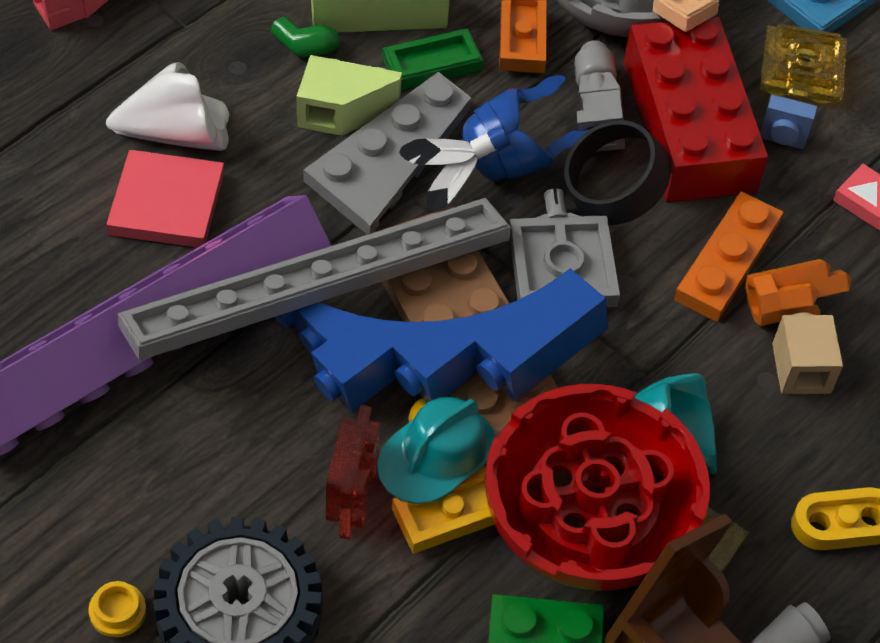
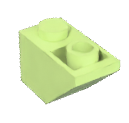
[297,55,402,136]

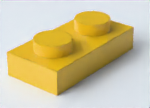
[392,466,495,554]

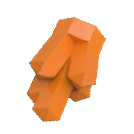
[745,259,851,326]

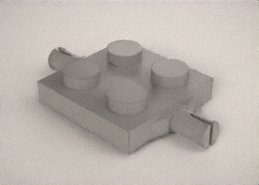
[509,189,620,307]

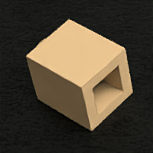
[772,312,843,394]

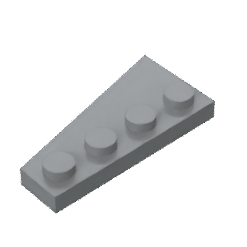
[303,72,471,235]

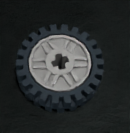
[153,517,323,643]

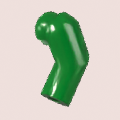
[271,16,340,59]

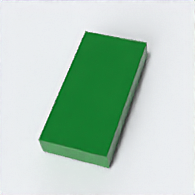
[382,28,484,90]

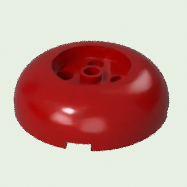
[485,384,710,591]

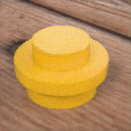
[89,581,146,638]

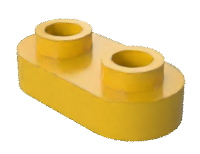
[791,487,880,550]

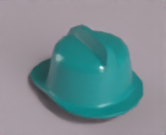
[377,397,495,504]

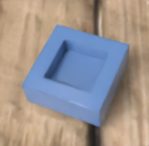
[760,94,817,150]

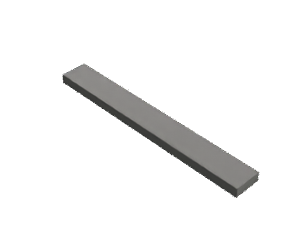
[118,198,511,361]

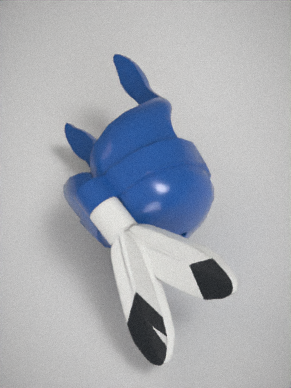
[399,75,589,211]

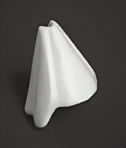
[106,62,229,151]

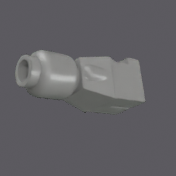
[574,41,625,152]

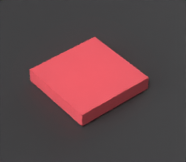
[106,150,224,248]

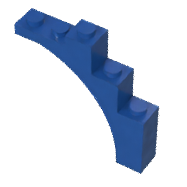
[275,268,609,413]

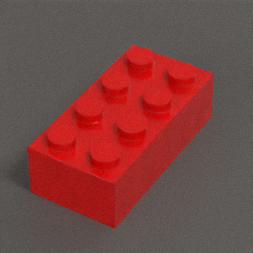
[623,17,768,203]

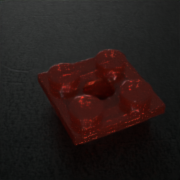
[326,405,381,540]

